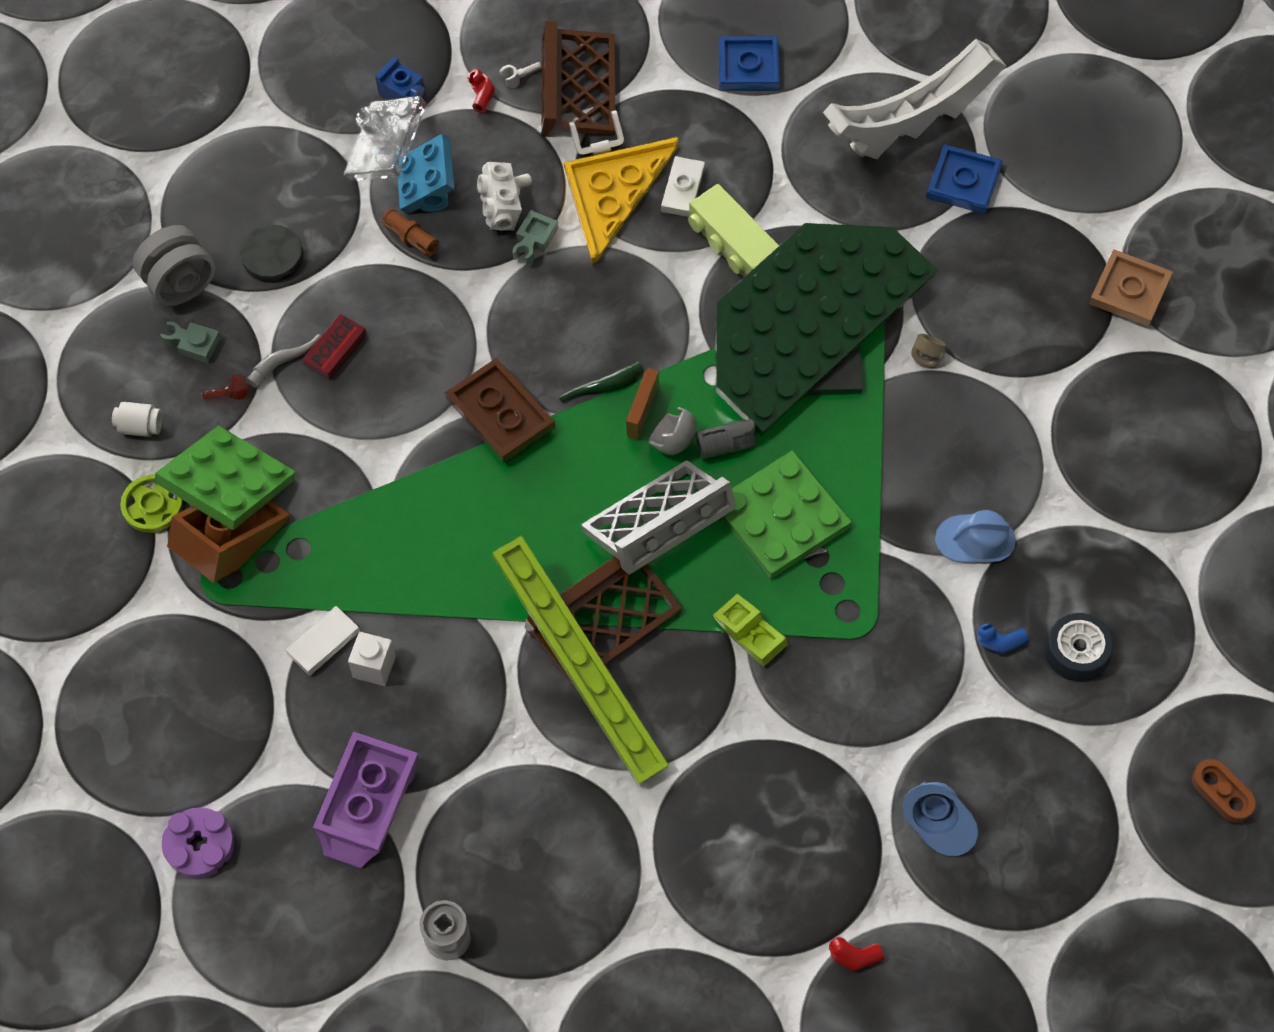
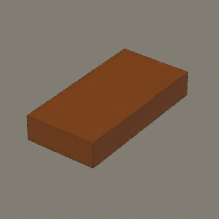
[626,368,659,440]

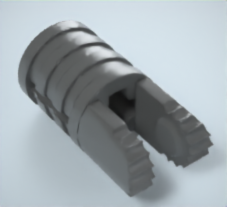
[695,419,757,460]

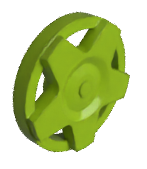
[120,474,183,534]

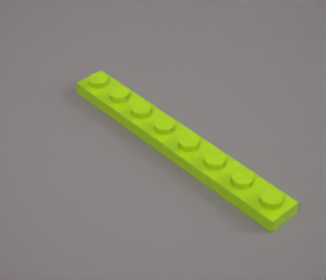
[492,536,669,786]

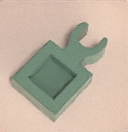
[513,210,559,265]
[160,321,221,363]

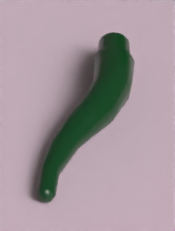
[559,361,644,402]

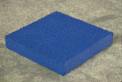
[719,36,779,91]
[926,144,1003,214]

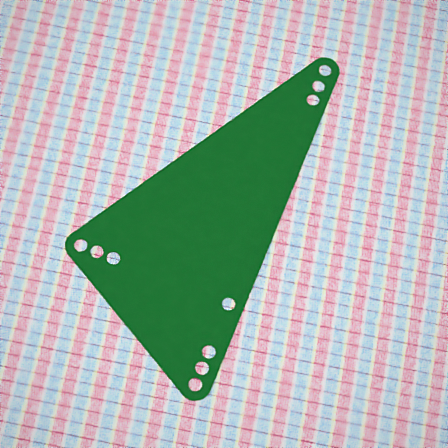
[200,322,885,640]

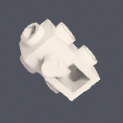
[477,162,532,231]

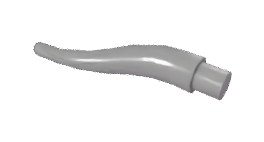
[246,334,321,388]

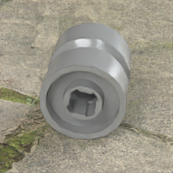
[420,900,471,961]

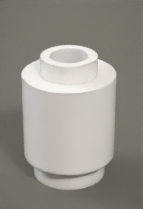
[112,402,163,437]

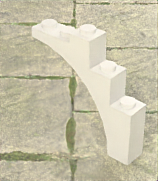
[823,39,1006,159]

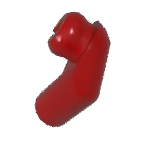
[467,69,495,113]
[829,937,884,971]

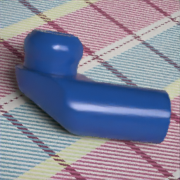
[977,624,1029,654]

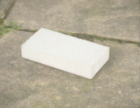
[286,606,360,676]

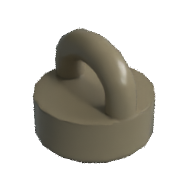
[911,333,947,368]

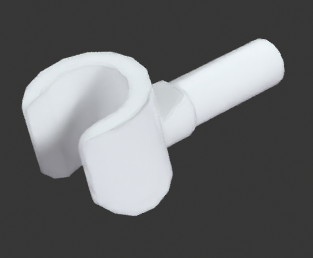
[500,62,541,88]

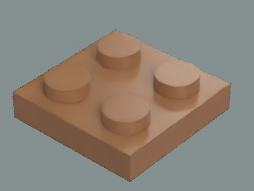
[1089,249,1173,327]

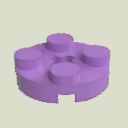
[162,807,235,879]

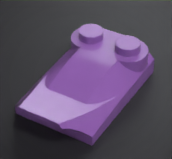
[313,731,419,868]

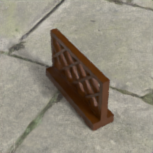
[541,21,615,137]
[525,556,682,688]

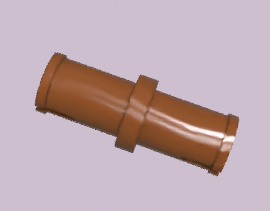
[381,208,439,257]

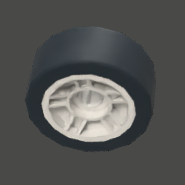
[1045,613,1114,682]

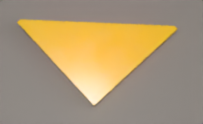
[564,137,679,264]

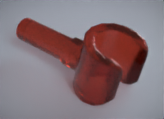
[202,375,249,400]

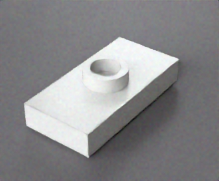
[661,156,705,217]

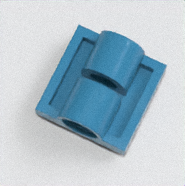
[396,133,455,214]

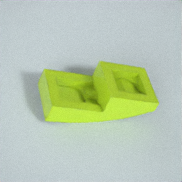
[713,594,788,667]

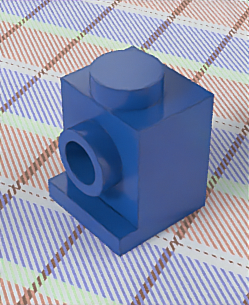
[375,56,425,111]

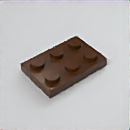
[445,358,555,463]

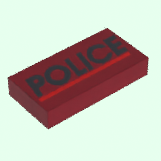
[302,314,367,380]

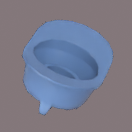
[935,510,1016,563]
[902,781,978,856]

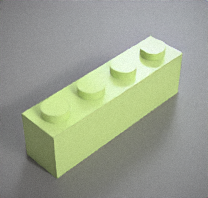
[688,184,779,277]

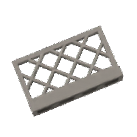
[581,460,737,575]

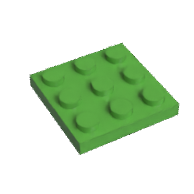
[154,425,296,530]
[721,450,852,579]

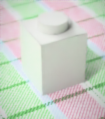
[348,631,396,686]

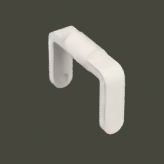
[569,110,624,156]

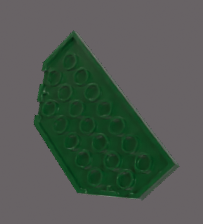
[715,223,938,436]

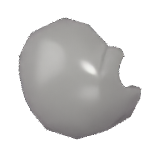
[648,407,697,456]

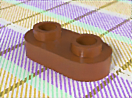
[1192,759,1256,823]

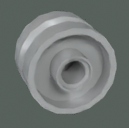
[132,225,216,306]

